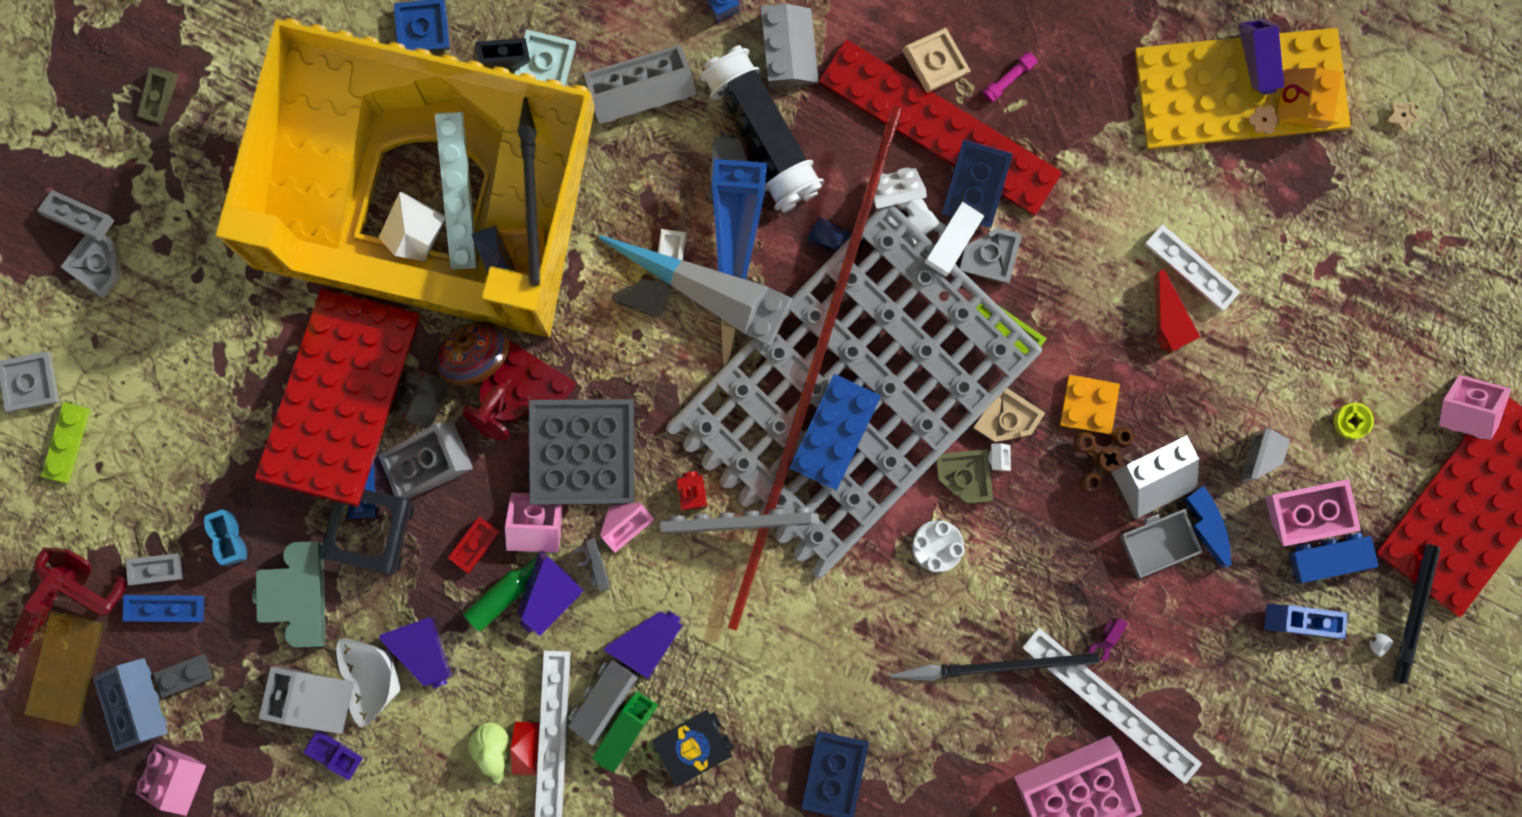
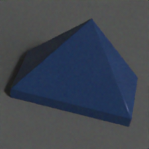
[808,217,865,262]
[471,225,517,273]

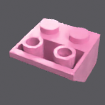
[135,744,206,816]

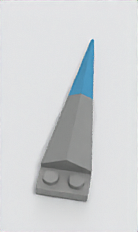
[598,235,793,346]

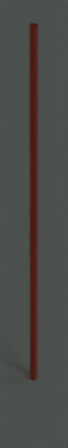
[727,106,902,631]

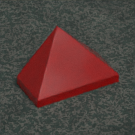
[510,721,540,776]

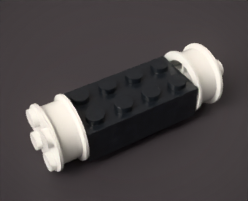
[699,45,825,213]

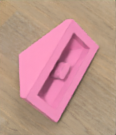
[600,502,655,553]

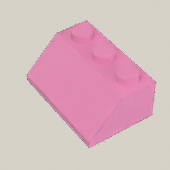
[1265,479,1361,546]

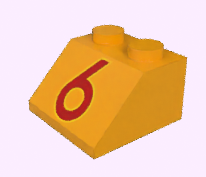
[1276,68,1342,129]

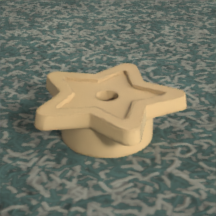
[1387,100,1421,132]

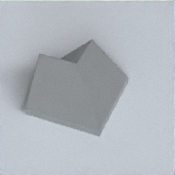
[1240,428,1290,483]

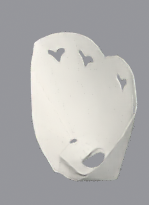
[336,639,400,728]

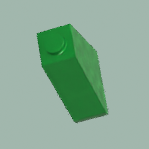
[592,691,658,773]

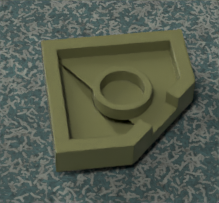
[936,449,993,504]

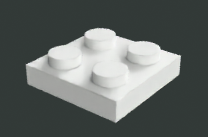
[866,168,927,209]

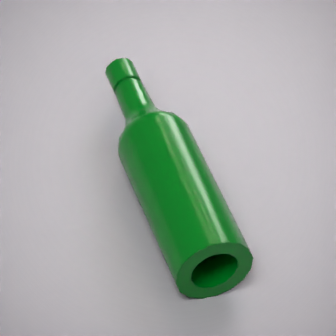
[463,553,539,632]

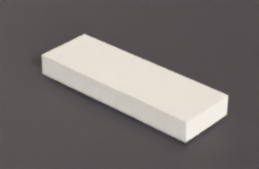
[924,202,984,276]

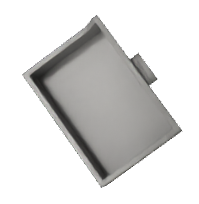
[1119,509,1203,578]

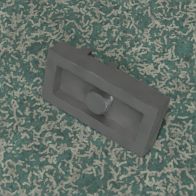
[574,538,611,592]

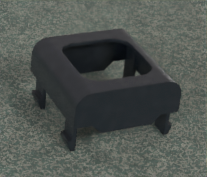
[319,489,415,575]

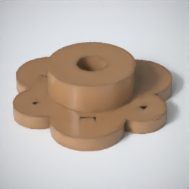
[1249,106,1279,134]

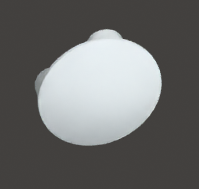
[912,520,965,572]

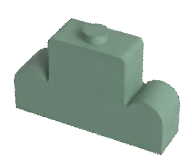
[252,541,326,647]

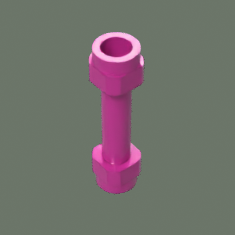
[982,51,1038,103]

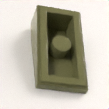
[137,67,179,124]

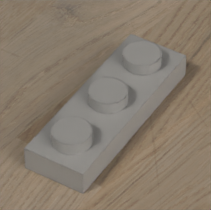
[37,190,114,242]

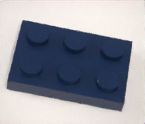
[942,139,1013,228]
[801,730,869,817]

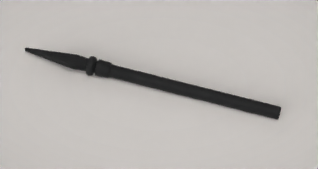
[517,97,540,287]

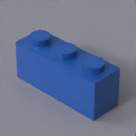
[1289,532,1378,583]

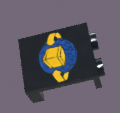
[651,709,735,787]

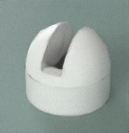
[1369,633,1393,657]

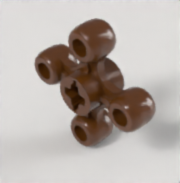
[1073,427,1134,493]

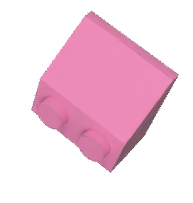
[1439,375,1511,440]
[505,493,563,553]

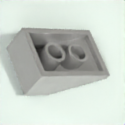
[378,422,473,499]

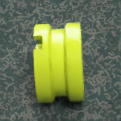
[1333,403,1374,440]

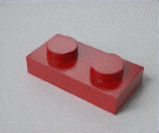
[448,516,501,574]

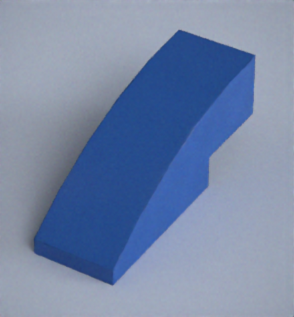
[1183,486,1232,568]

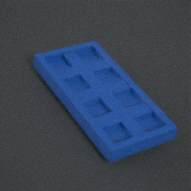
[790,374,881,490]

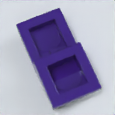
[303,730,363,781]

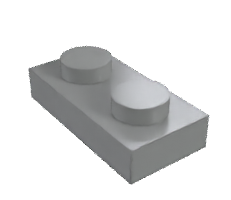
[126,553,183,586]

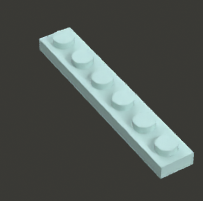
[435,112,478,269]

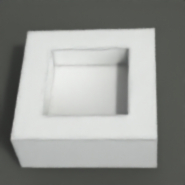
[989,443,1011,471]

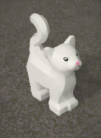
[883,199,946,260]

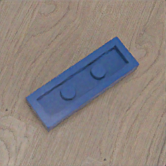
[123,595,204,622]

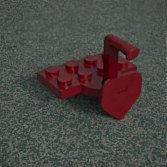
[463,340,577,442]
[6,547,128,656]

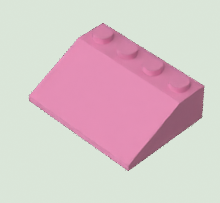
[1014,736,1143,817]

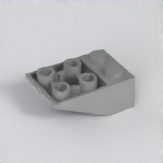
[259,666,354,734]

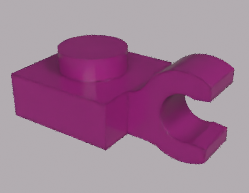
[1088,618,1128,662]

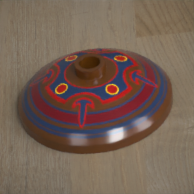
[434,321,509,386]

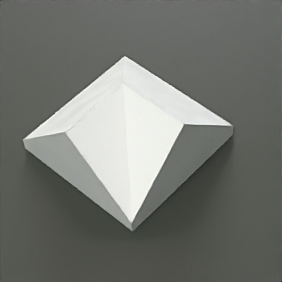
[379,192,445,262]

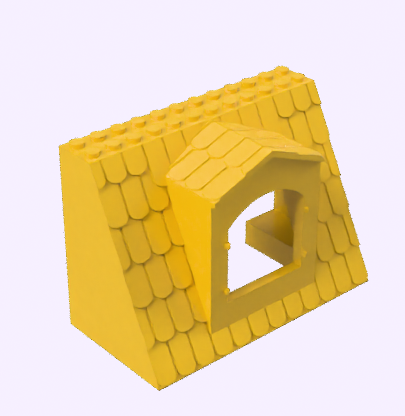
[216,18,595,338]

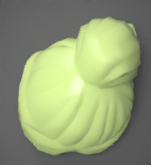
[468,722,512,784]

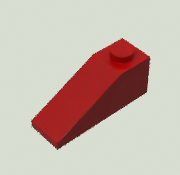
[1155,269,1200,354]

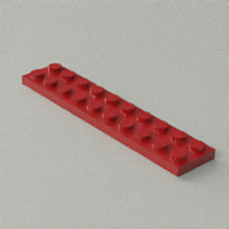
[819,39,1062,216]

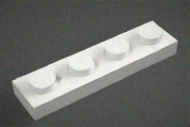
[1144,224,1240,312]

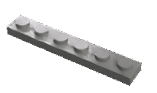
[660,508,819,534]

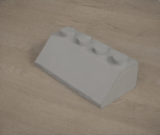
[584,44,697,124]

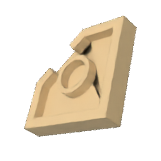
[973,388,1045,443]

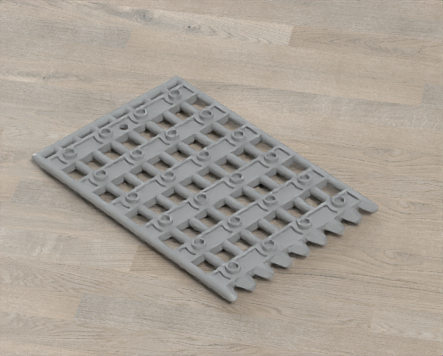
[666,205,1042,579]

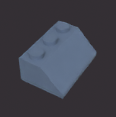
[93,658,168,752]

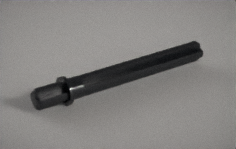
[1393,544,1441,684]

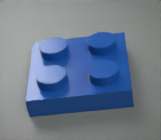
[394,0,450,52]

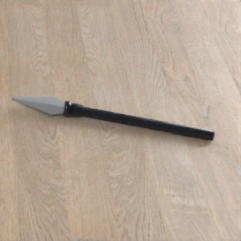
[890,653,1100,681]

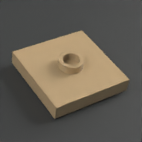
[902,28,971,93]

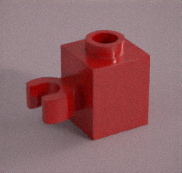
[677,471,708,511]

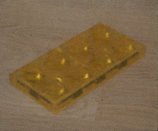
[25,612,105,726]

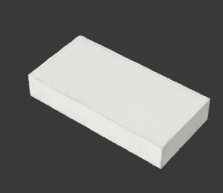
[654,229,687,282]

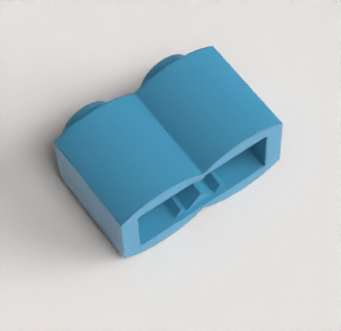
[204,509,247,566]

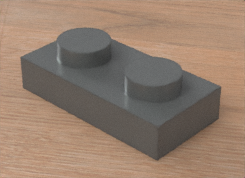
[153,654,214,698]

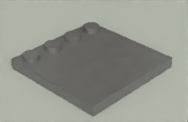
[529,399,634,505]

